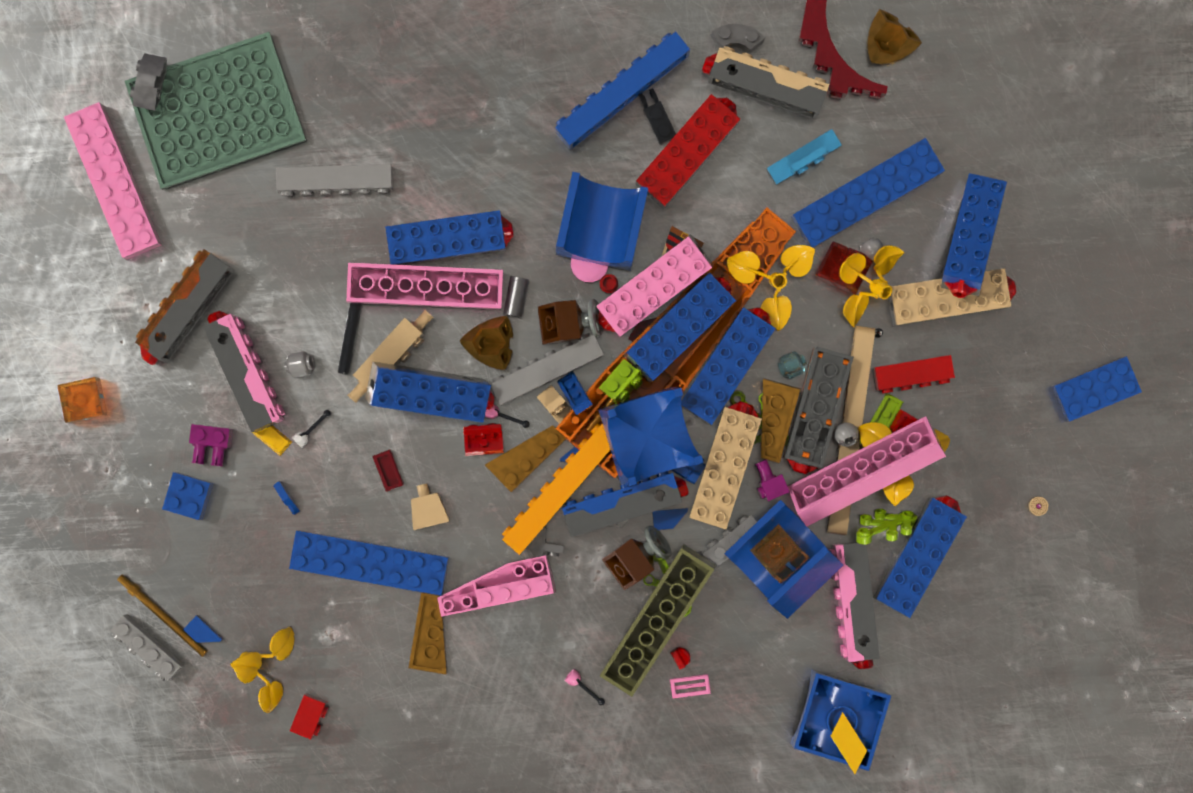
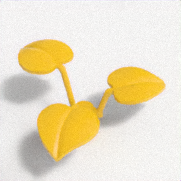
[727,245,815,331]
[839,245,904,327]
[858,422,950,506]
[230,626,295,713]

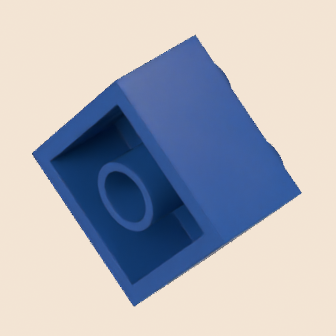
[162,472,214,520]

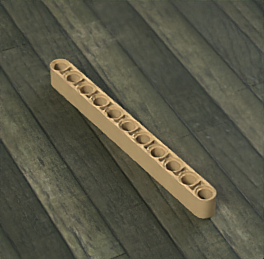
[827,326,875,535]

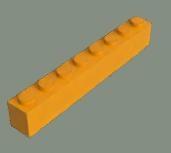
[502,423,610,555]

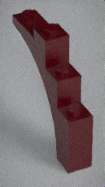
[798,0,888,99]

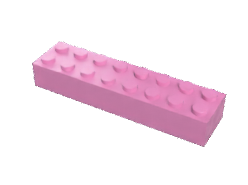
[64,102,162,260]
[346,263,503,310]
[788,416,946,527]

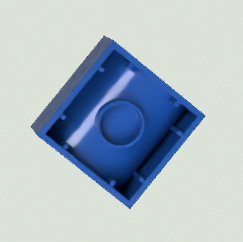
[556,172,648,271]
[724,500,844,619]

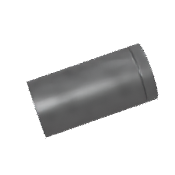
[503,276,529,318]

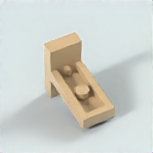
[537,385,572,424]

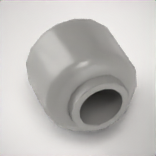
[284,351,314,378]

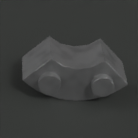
[710,24,765,54]
[130,53,167,111]

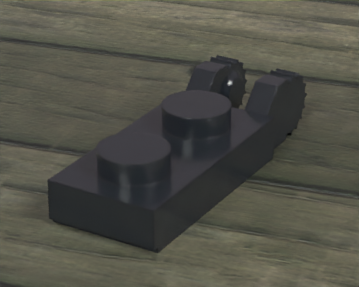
[638,88,676,144]

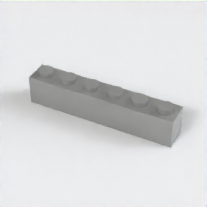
[276,164,393,196]
[490,333,604,406]

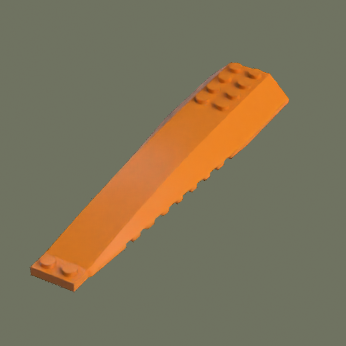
[556,207,796,478]

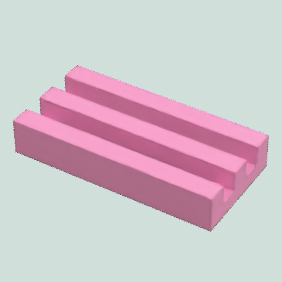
[670,674,711,699]

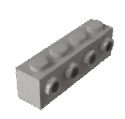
[698,515,757,570]
[110,614,185,681]

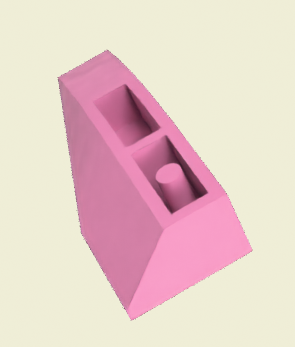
[437,555,556,617]

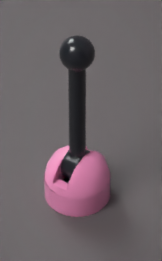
[485,404,530,428]
[564,669,605,706]

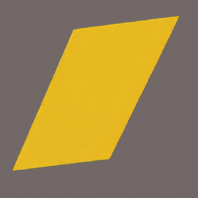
[831,712,867,774]

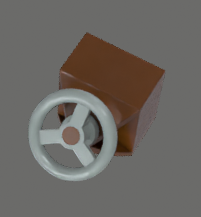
[538,299,603,345]
[602,526,671,590]

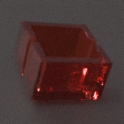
[815,241,873,295]

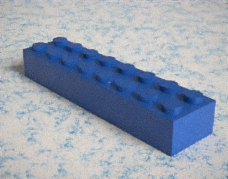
[555,32,690,150]
[791,138,945,248]
[289,530,449,596]

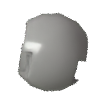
[860,237,883,261]
[834,422,859,447]

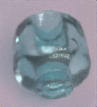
[777,351,807,379]

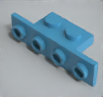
[767,129,842,185]

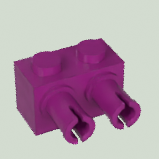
[189,424,233,467]
[755,459,790,501]

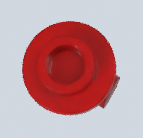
[670,647,691,670]

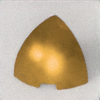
[868,9,922,64]
[460,316,513,370]

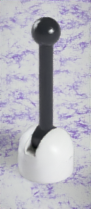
[292,410,331,448]

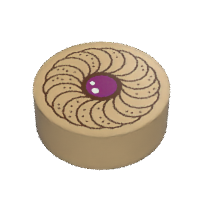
[1028,497,1048,516]

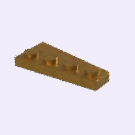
[761,378,801,463]
[485,425,566,492]
[408,592,447,674]

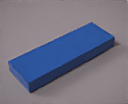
[557,371,593,415]

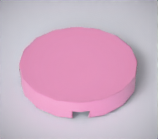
[571,258,608,283]

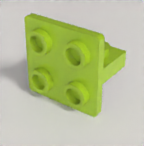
[599,359,643,404]

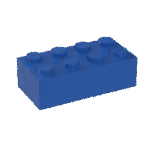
[1052,356,1142,422]

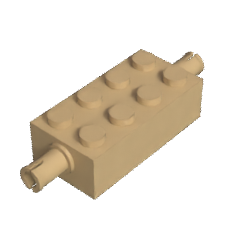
[347,310,434,403]

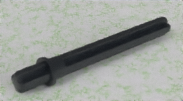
[338,303,361,374]

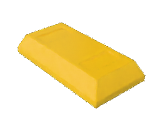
[252,426,292,456]

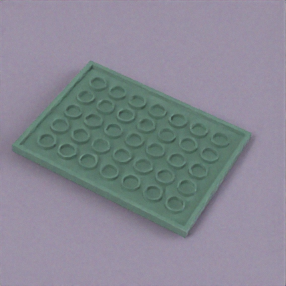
[124,32,306,190]

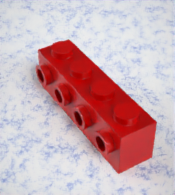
[873,355,955,394]

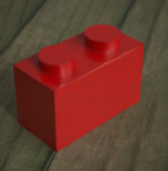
[290,693,329,740]

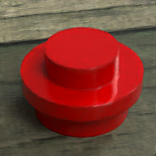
[599,274,619,293]

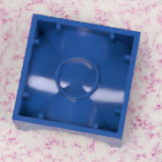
[599,387,703,486]
[790,670,891,771]

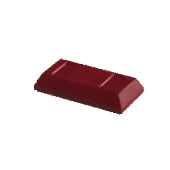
[372,449,404,492]

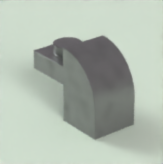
[527,527,564,557]

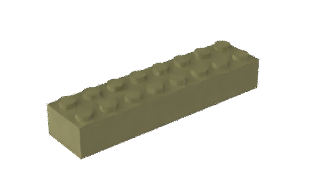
[600,544,716,697]

